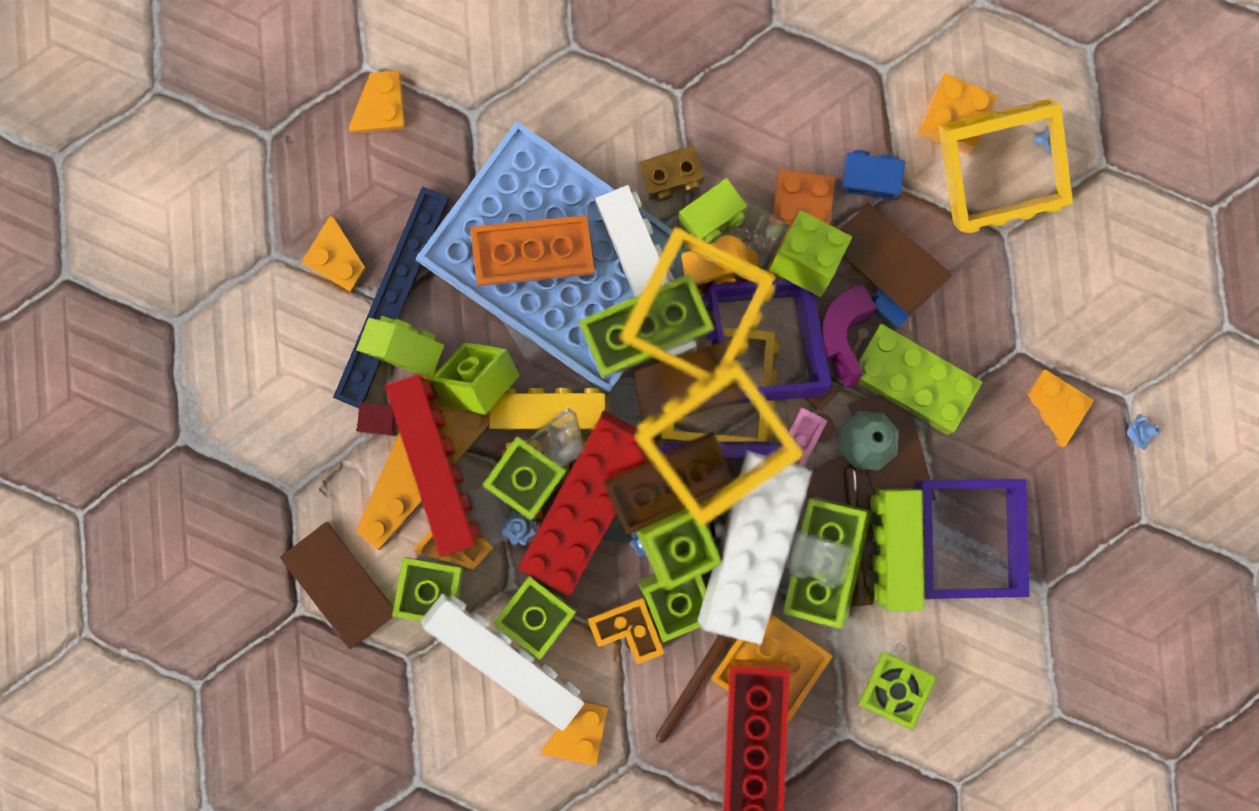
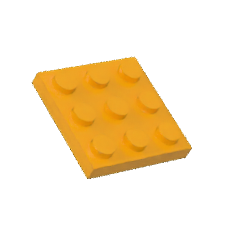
[710,613,833,723]

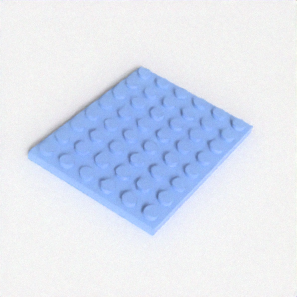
[416,121,690,394]

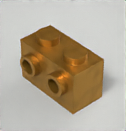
[639,145,705,202]

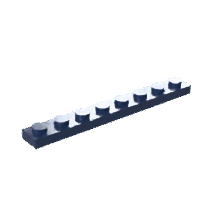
[333,186,450,408]

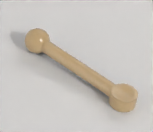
[837,328,869,383]

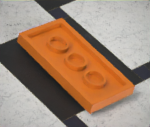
[765,169,836,280]
[470,215,595,287]

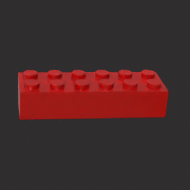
[385,374,482,557]
[518,410,655,597]
[723,659,790,811]

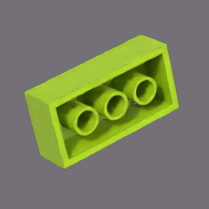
[579,274,714,379]
[857,324,983,435]
[870,488,924,612]
[783,497,872,629]

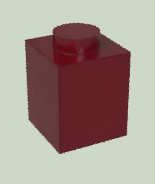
[356,402,399,437]

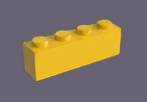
[489,388,610,431]

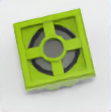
[858,651,937,731]

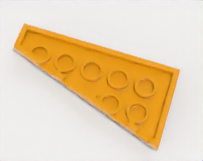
[356,368,489,550]

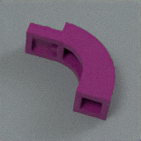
[820,284,876,388]

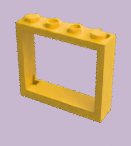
[938,98,1073,233]
[620,228,776,385]
[661,327,780,442]
[635,360,803,526]

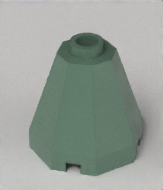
[838,411,899,471]

